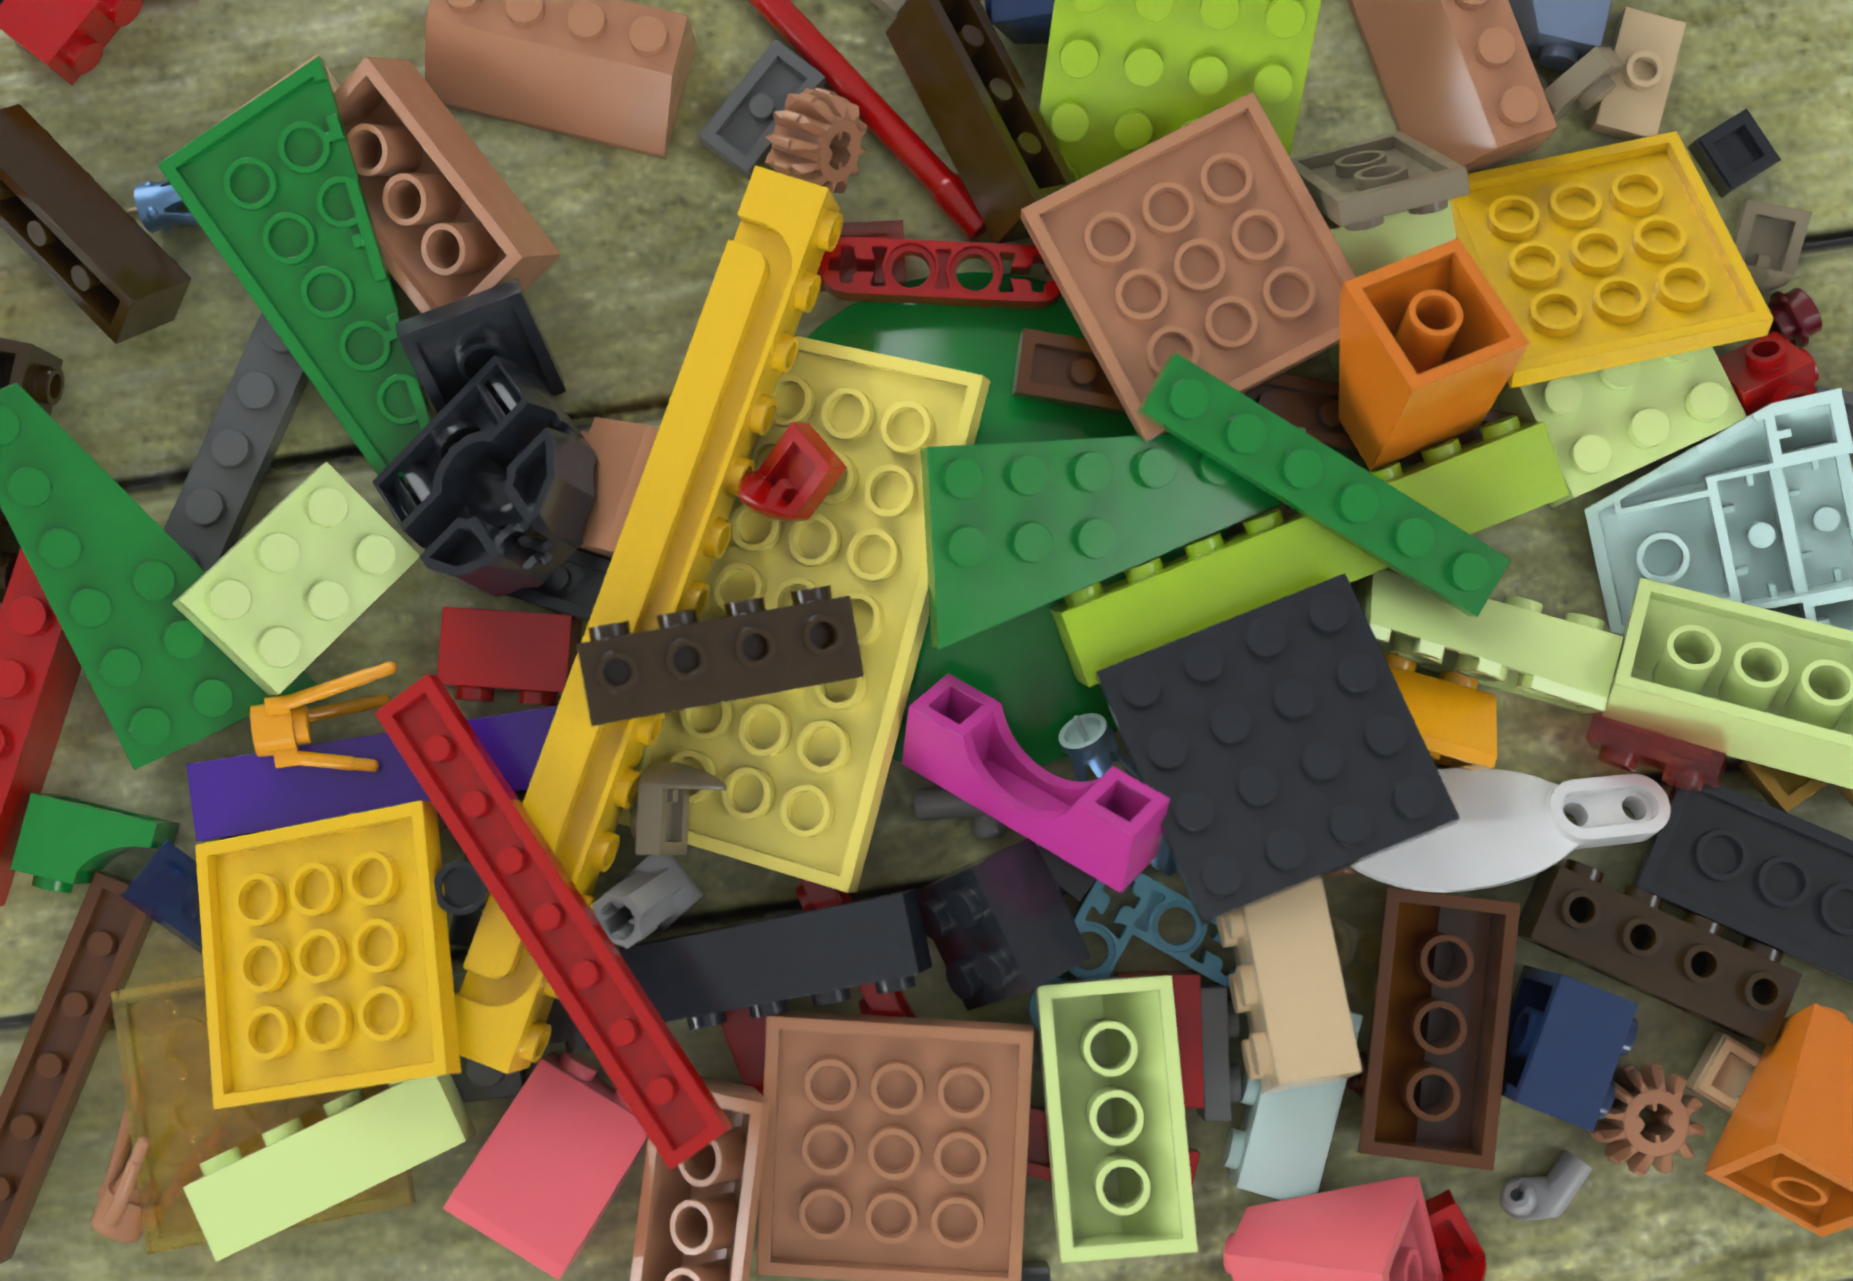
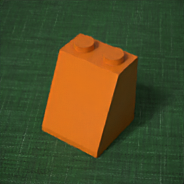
[1338,238,1530,471]
[1705,1003,1853,1237]

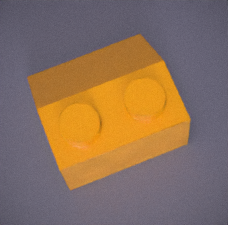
[1383,653,1497,770]

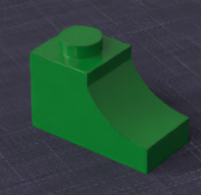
[10,793,179,893]

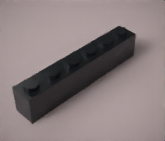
[546,889,933,1053]

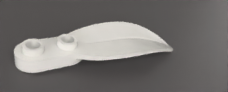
[1350,768,1671,893]

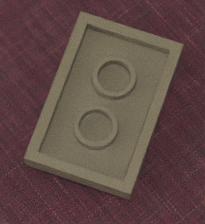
[1291,131,1470,231]

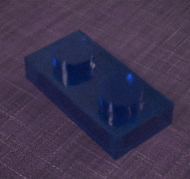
[120,840,203,955]

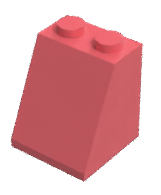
[443,1050,648,1280]
[1223,1176,1443,1281]

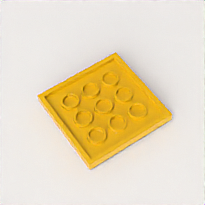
[1451,131,1774,388]
[195,800,461,1109]

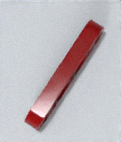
[819,236,1062,310]

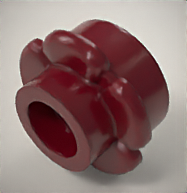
[1768,288,1822,348]

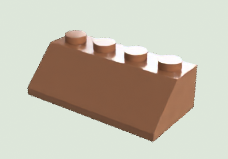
[425,0,696,159]
[1347,0,1557,174]
[334,56,561,313]
[630,1076,771,1281]

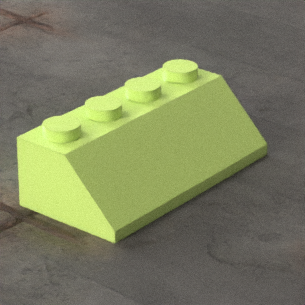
[1599,577,1853,789]
[1035,975,1198,1263]

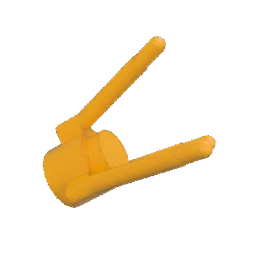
[250,661,397,772]

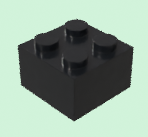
[917,838,1092,1011]

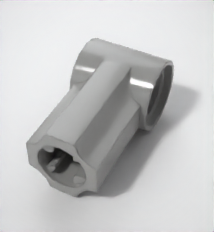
[592,855,705,949]

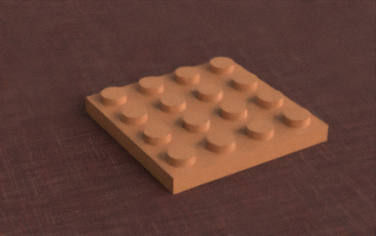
[1020,92,1356,442]
[756,1010,1034,1281]

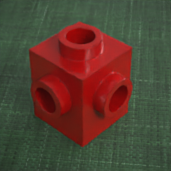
[1718,331,1819,416]

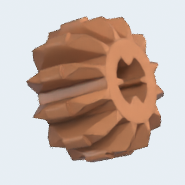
[765,88,867,193]
[1589,1062,1706,1176]

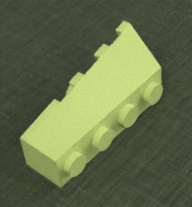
[1355,567,1624,714]

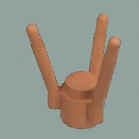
[90,1068,230,1243]

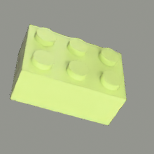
[1497,347,1747,509]
[172,462,420,695]

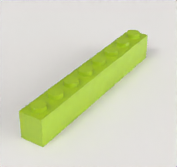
[1050,414,1570,687]

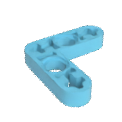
[1028,873,1236,1028]

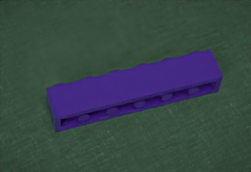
[186,706,558,842]

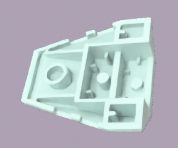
[1584,388,1853,634]

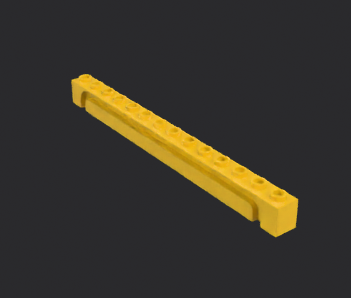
[454,166,843,1074]

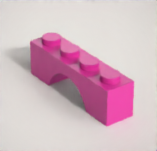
[902,673,1170,893]

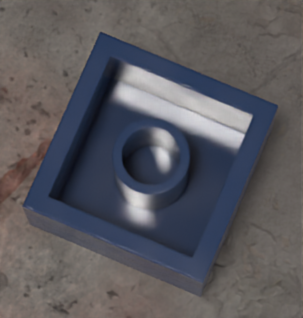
[1501,965,1638,1132]

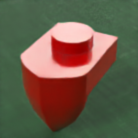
[739,422,847,521]
[1425,1189,1487,1281]

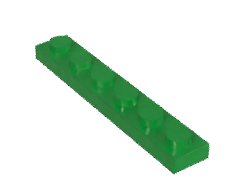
[1136,353,1511,617]

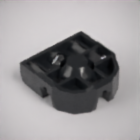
[372,355,597,597]

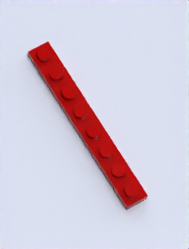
[374,674,733,1171]

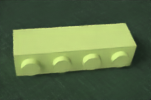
[183,1074,477,1262]

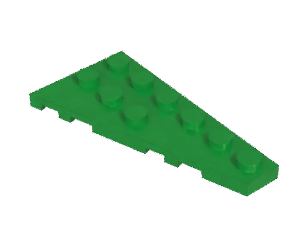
[157,56,433,479]
[0,383,318,770]
[920,427,1306,650]

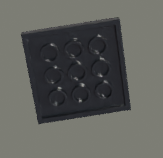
[1096,573,1460,925]

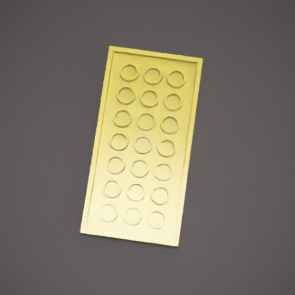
[618,335,990,893]

